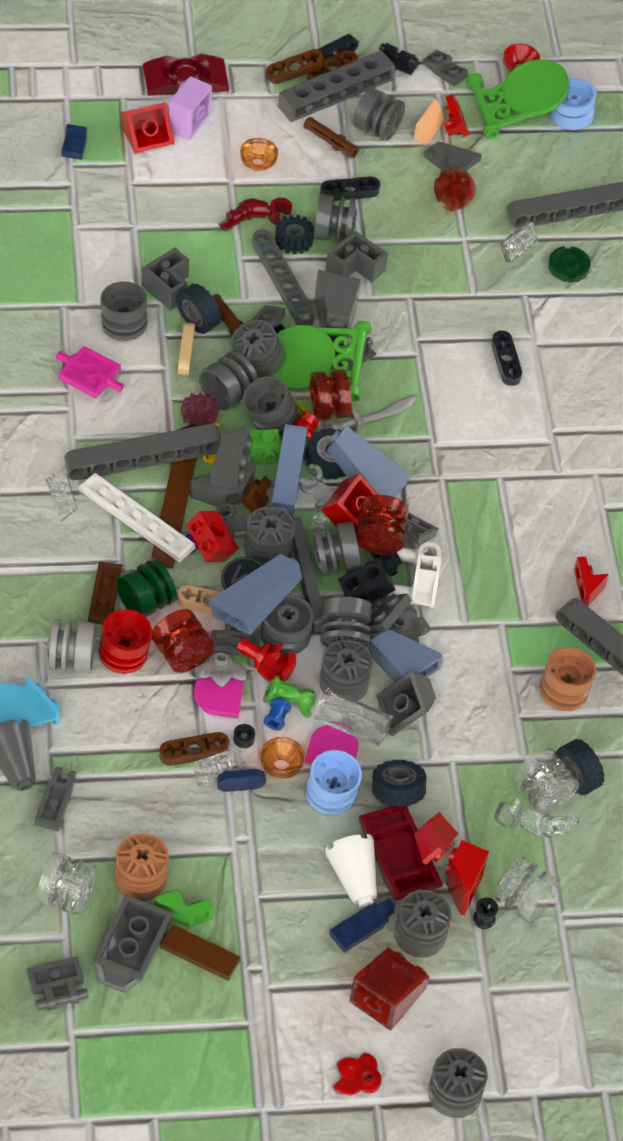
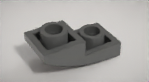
[423,50,468,86]

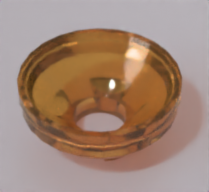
[240,138,278,171]
[260,737,305,779]

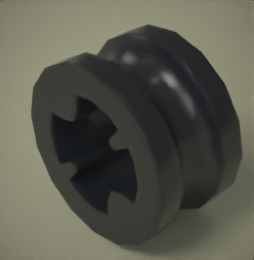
[233,724,255,748]

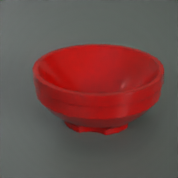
[503,43,540,72]

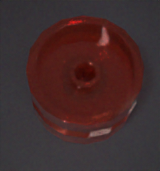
[309,369,352,421]

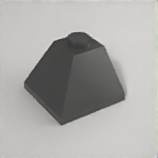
[376,671,436,736]

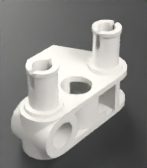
[388,542,442,609]

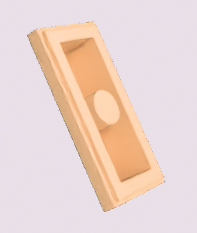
[414,100,445,144]

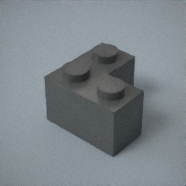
[325,231,388,282]
[141,247,189,310]

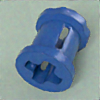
[263,698,291,731]

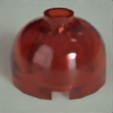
[434,168,476,211]

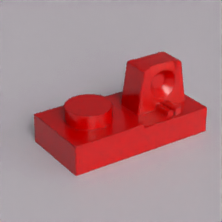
[444,93,470,137]

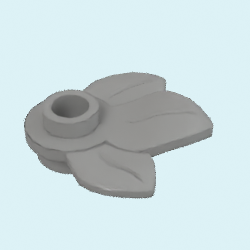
[198,652,246,687]

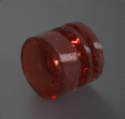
[356,495,409,554]
[151,609,215,673]

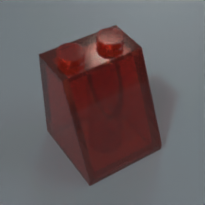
[349,947,429,1031]

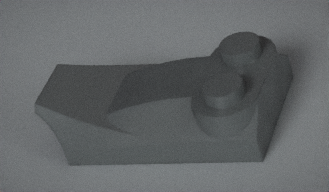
[94,895,173,993]

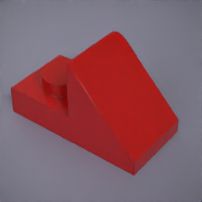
[574,556,609,606]

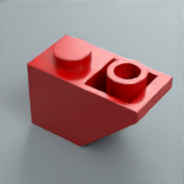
[414,812,459,865]

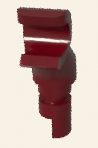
[219,197,292,231]

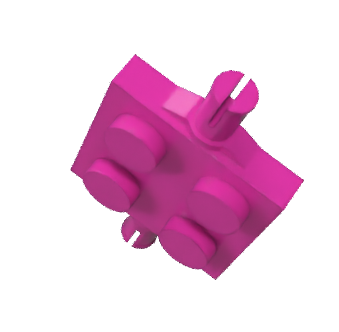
[56,346,124,399]

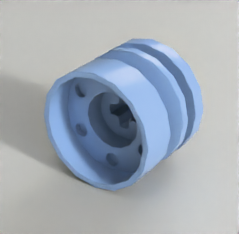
[305,750,362,815]

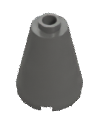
[0,719,36,791]

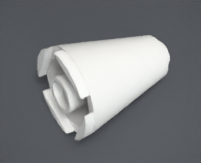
[325,834,377,907]

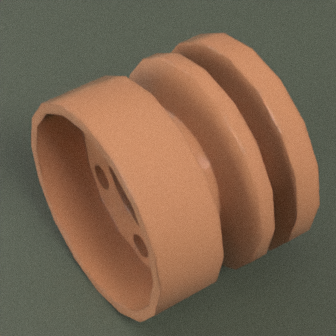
[539,647,597,711]
[115,833,169,901]

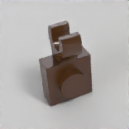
[241,476,271,513]

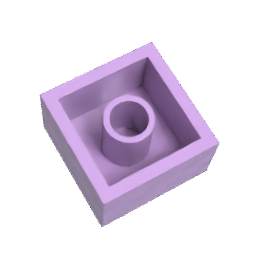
[168,76,212,141]

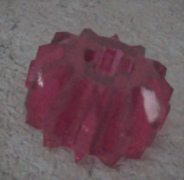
[180,391,219,426]

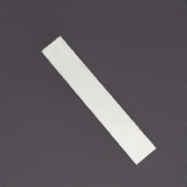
[79,473,195,563]

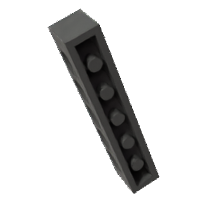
[278,50,395,122]

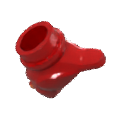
[292,410,320,440]

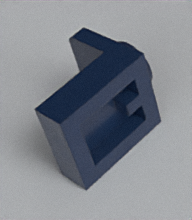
[61,124,87,160]

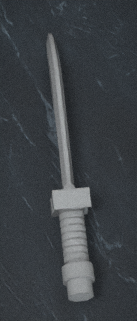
[324,395,417,433]

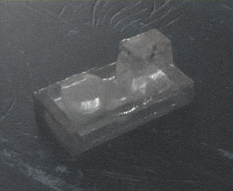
[500,221,538,263]

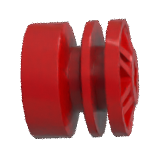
[98,609,153,674]

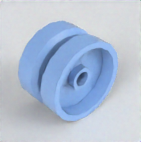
[550,78,596,130]

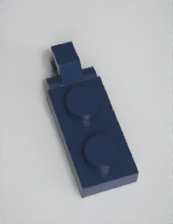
[329,898,396,953]

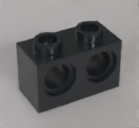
[338,558,396,603]

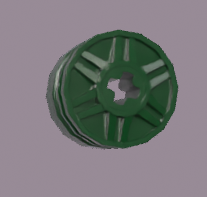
[116,558,177,617]

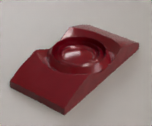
[143,53,229,96]
[359,806,443,901]

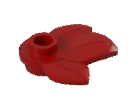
[333,1052,382,1096]

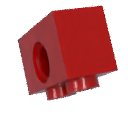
[186,511,239,562]

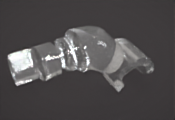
[299,464,333,532]
[494,798,580,838]

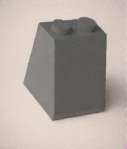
[314,270,361,346]

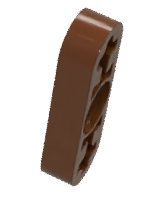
[266,49,325,84]
[307,50,358,81]
[159,732,229,766]

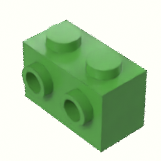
[248,429,281,465]

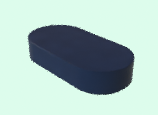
[216,769,266,792]

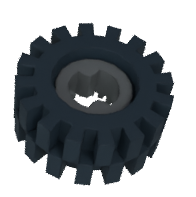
[275,215,314,255]

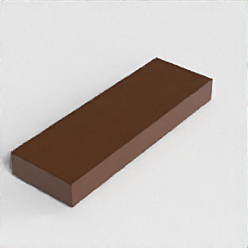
[88,561,122,625]
[161,924,241,981]

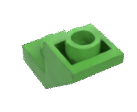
[154,890,214,927]

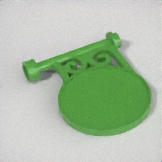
[466,60,570,139]
[272,321,372,402]

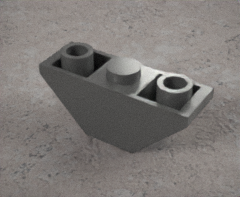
[190,462,256,507]

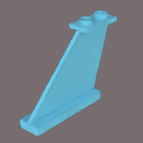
[0,678,61,728]

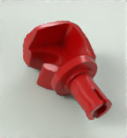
[235,637,296,682]

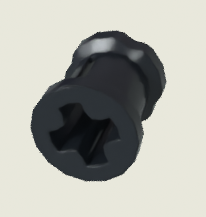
[473,897,499,930]

